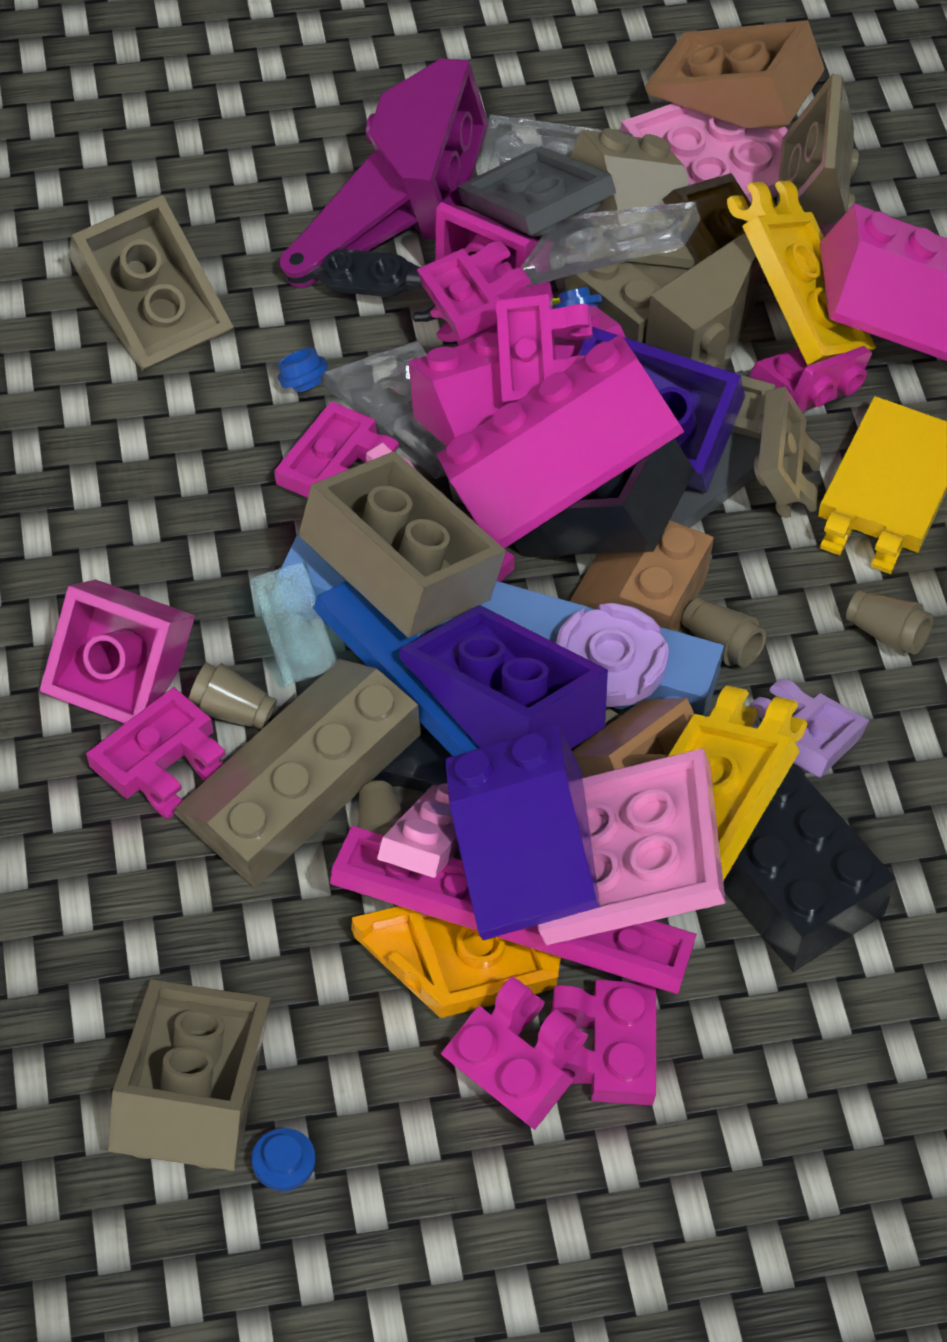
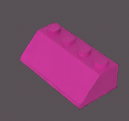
[820,203,947,361]
[408,305,626,447]
[436,334,684,548]

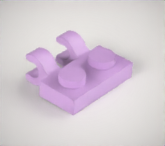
[749,679,869,778]

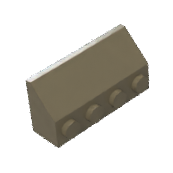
[173,659,421,889]

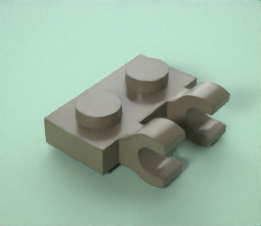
[754,386,821,518]

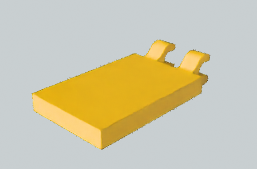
[727,180,876,366]
[818,396,947,575]
[668,685,808,881]

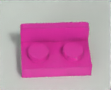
[749,346,872,412]

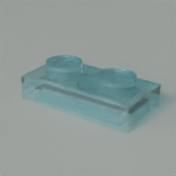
[250,561,338,686]

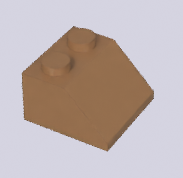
[570,520,714,632]
[572,698,694,778]

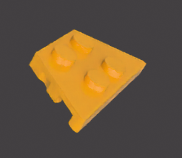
[351,906,561,1019]

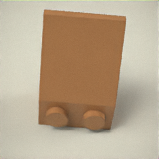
[645,20,825,129]

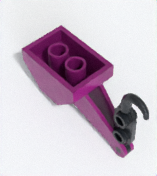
[280,58,488,322]

